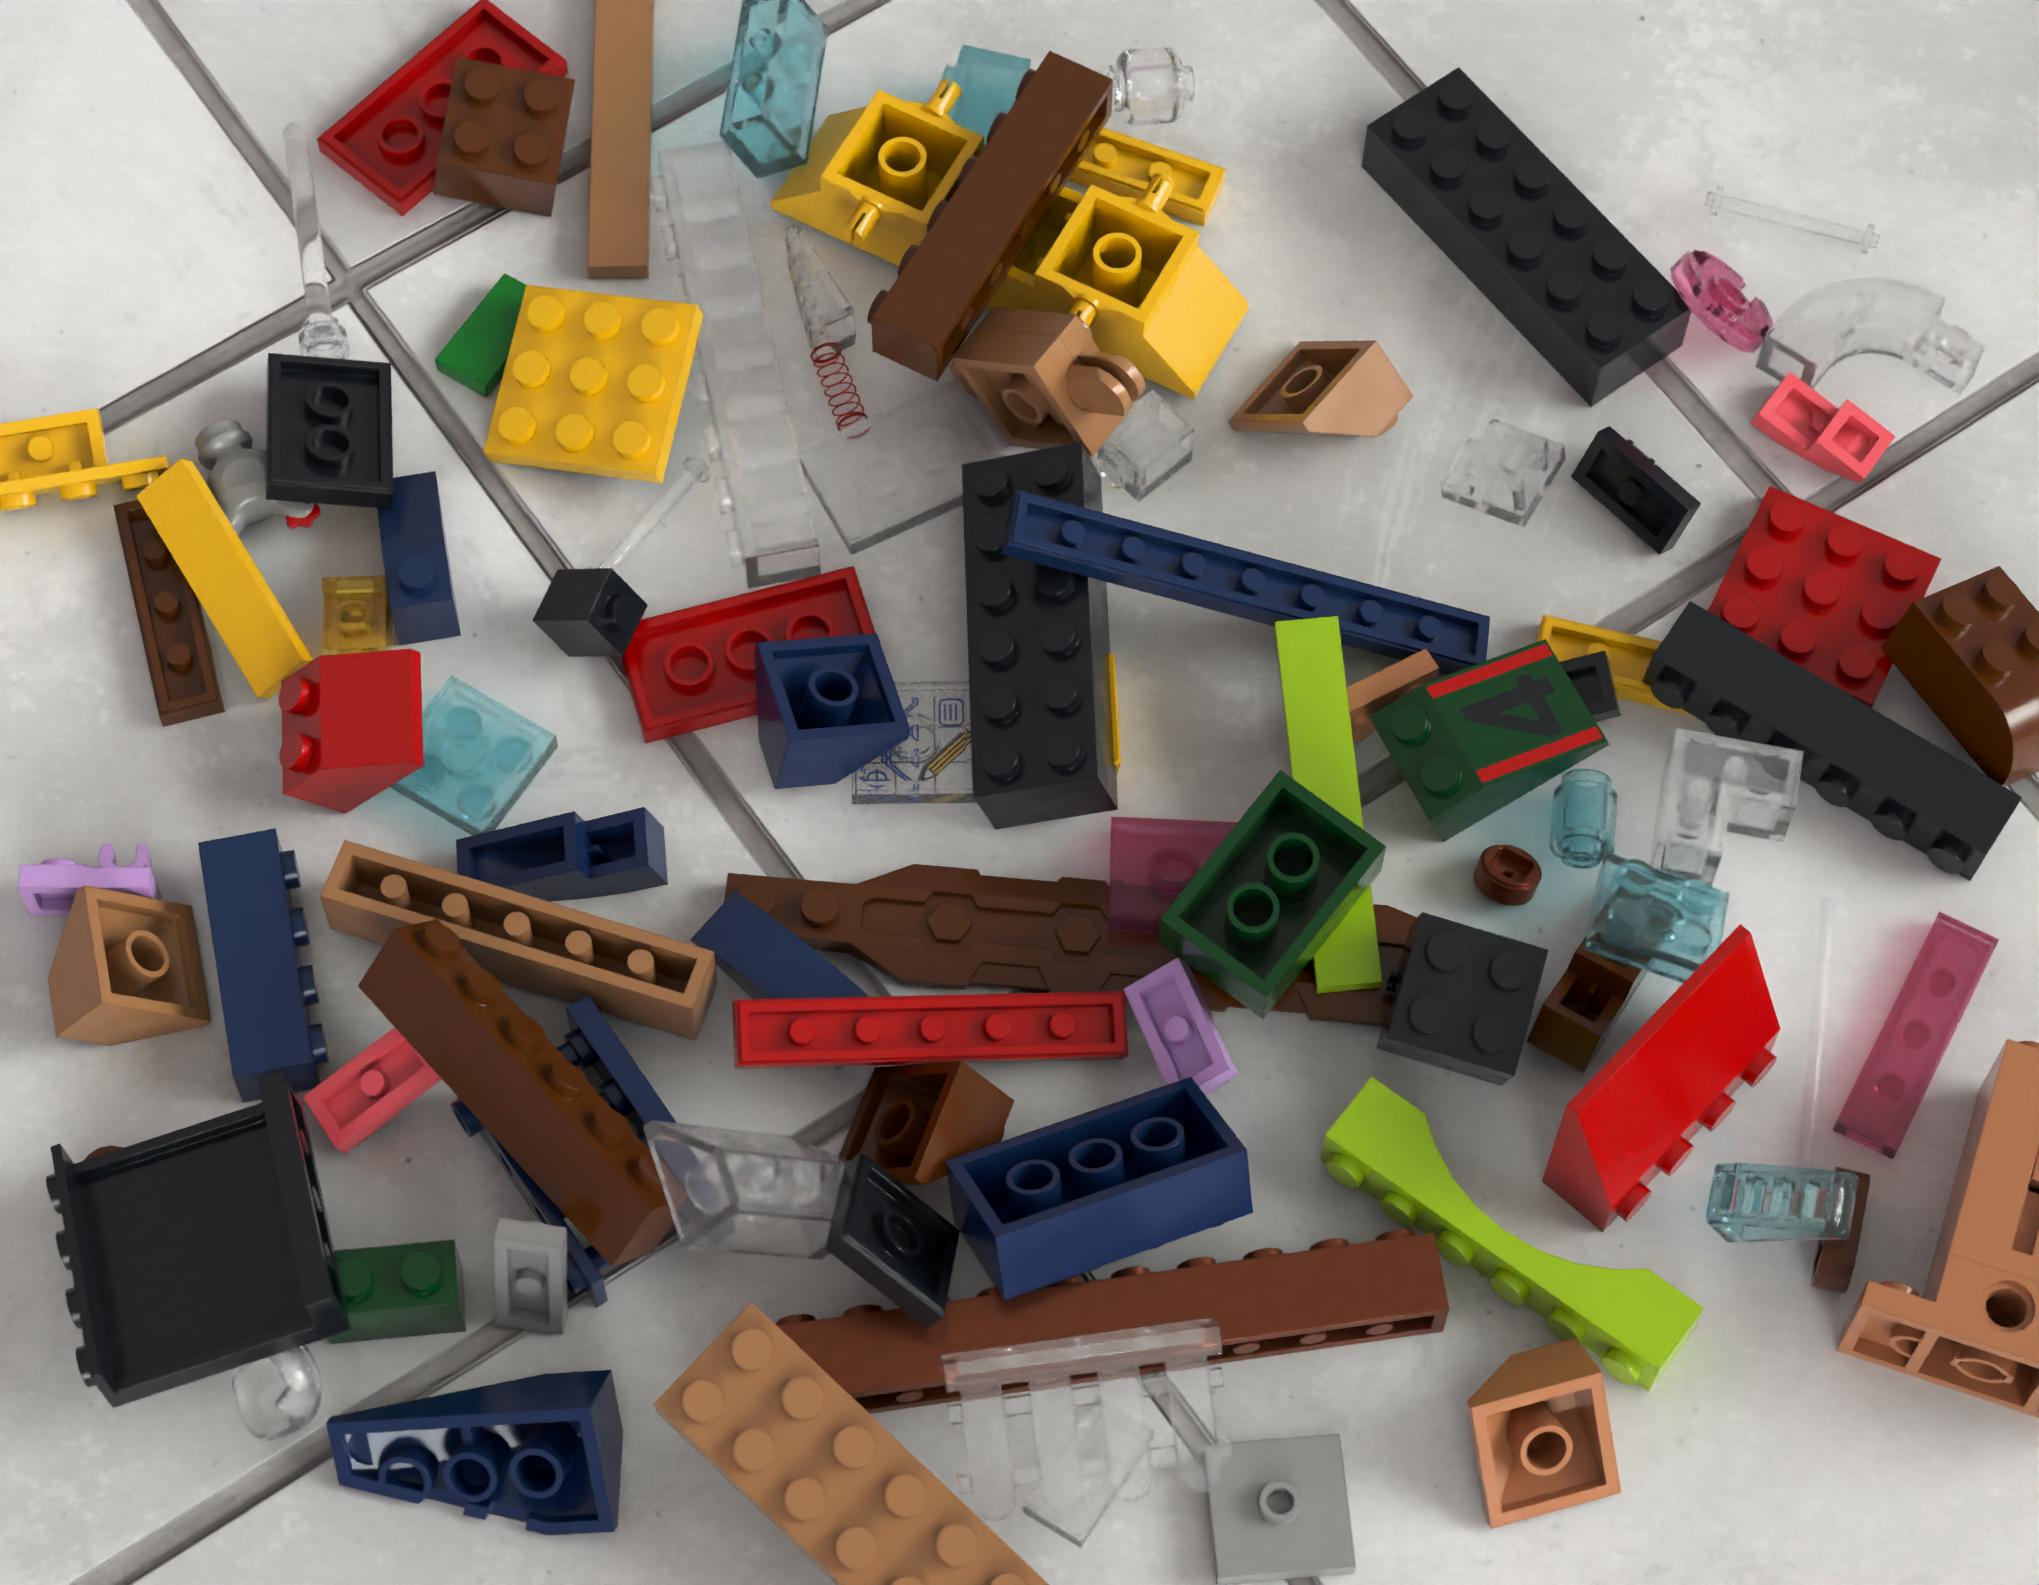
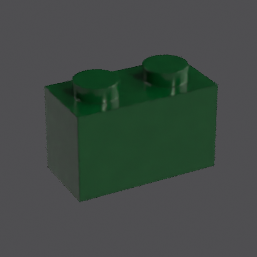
[328,1240,466,1344]

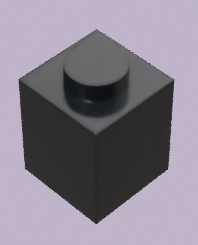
[532,568,648,657]

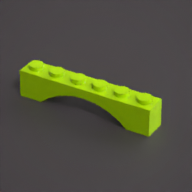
[1320,1076,1704,1392]

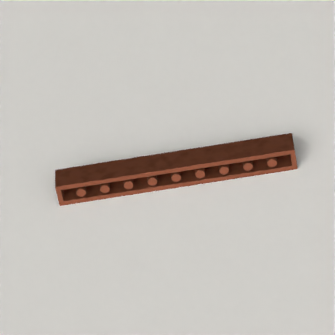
[776,1229,1450,1414]

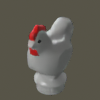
[195,419,321,536]

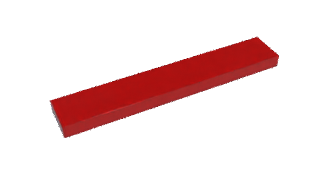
[732,991,1128,1069]

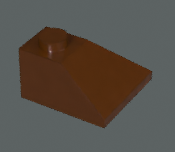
[828,1061,1014,1189]

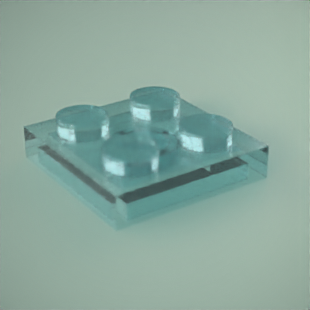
[390,675,558,836]
[1584,852,1730,983]

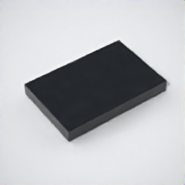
[265,353,393,509]

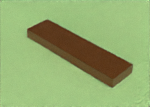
[113,500,225,727]

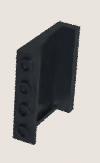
[46,1071,351,1408]

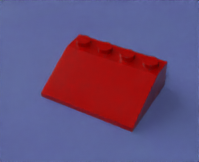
[1542,924,1780,1232]

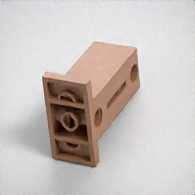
[1837,1039,2039,1418]

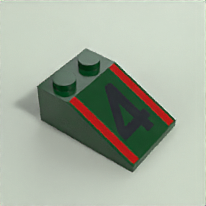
[1369,639,1609,842]

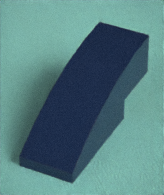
[456,807,668,902]
[690,891,869,1071]

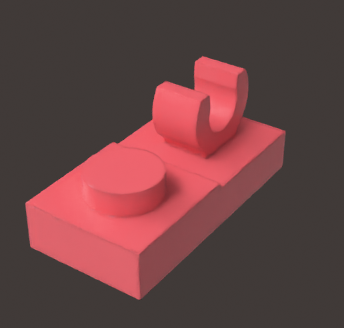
[303,1027,442,1154]

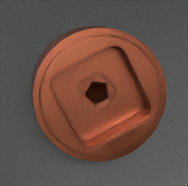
[1473,845,1542,906]

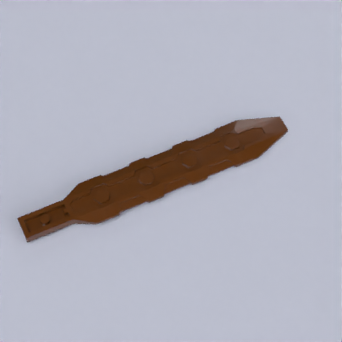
[724,864,1417,1026]

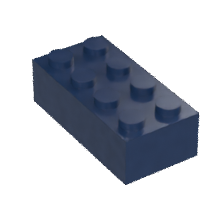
[945,1077,1253,1300]

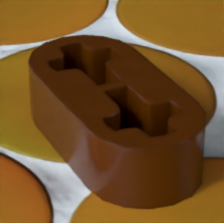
[1811,1166,1870,1294]

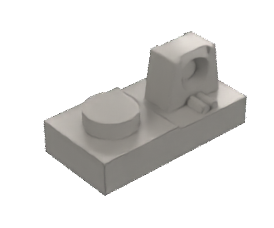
[493,1218,568,1335]

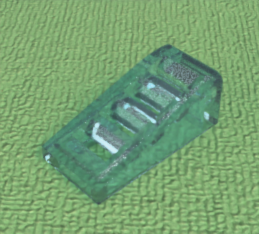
[1706,1163,1859,1243]

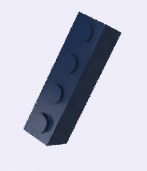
[198,828,329,1103]

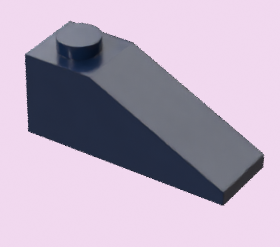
[377,471,461,646]

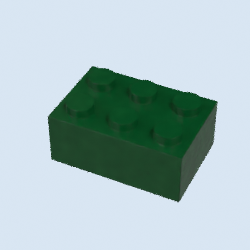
[1159,770,1386,1019]

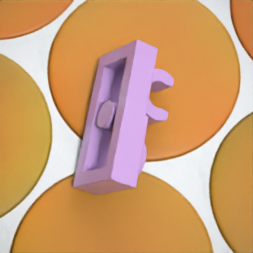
[18,844,161,915]
[1123,957,1238,1095]

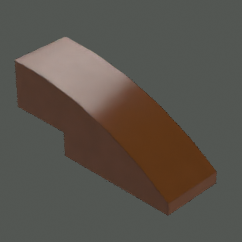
[1526,885,1679,1073]

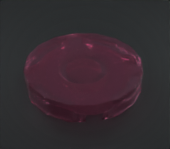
[1671,250,1774,353]

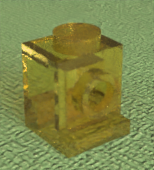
[322,575,393,656]

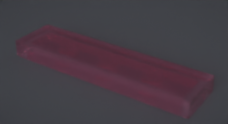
[1833,911,1999,1159]

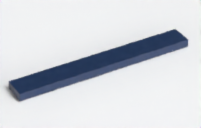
[1002,490,1490,673]

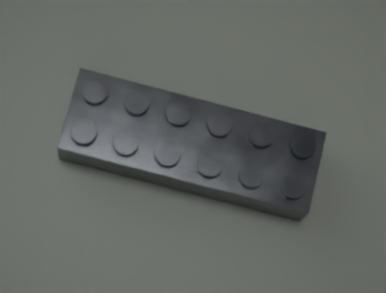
[1361,67,1693,407]
[962,442,1118,829]

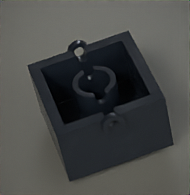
[1376,912,1549,1086]

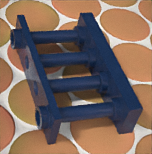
[450,994,733,1308]

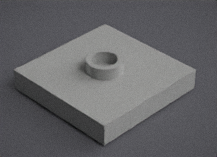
[1202,1434,1356,1585]

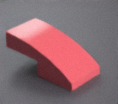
[1750,372,1896,483]

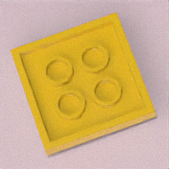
[483,285,704,483]

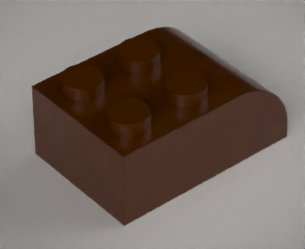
[1881,566,2039,787]

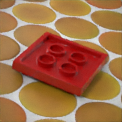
[1708,486,1941,708]

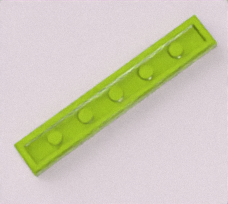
[1274,616,1383,994]

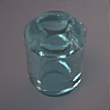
[1550,769,1618,869]

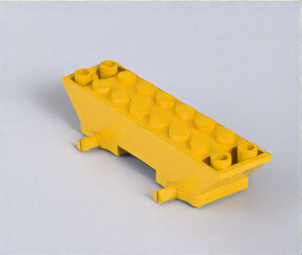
[771,79,1249,400]

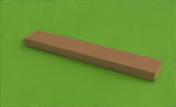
[587,0,655,279]

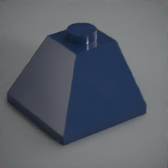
[754,633,911,789]

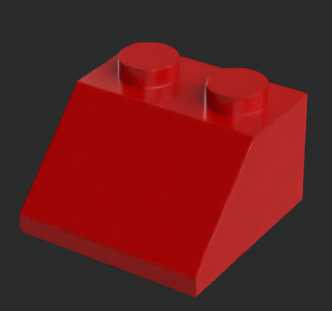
[279,649,424,814]

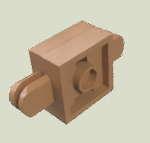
[951,307,1146,457]

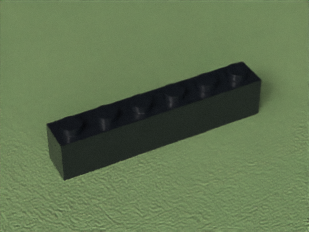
[1642,601,2022,881]

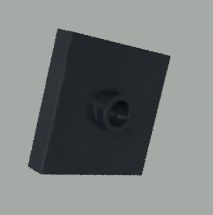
[825,1152,960,1329]

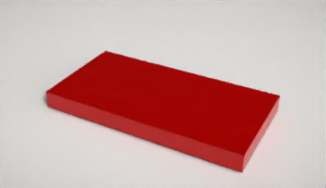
[317,0,568,217]
[620,566,876,744]

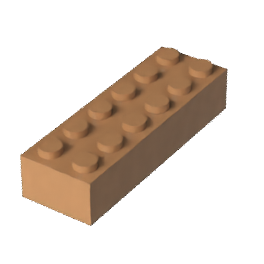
[654,1302,1049,1585]

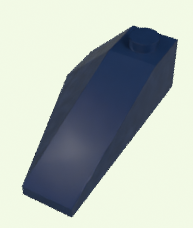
[326,1370,623,1535]

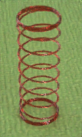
[810,342,868,433]

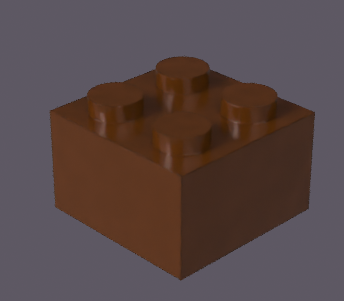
[434,57,575,217]

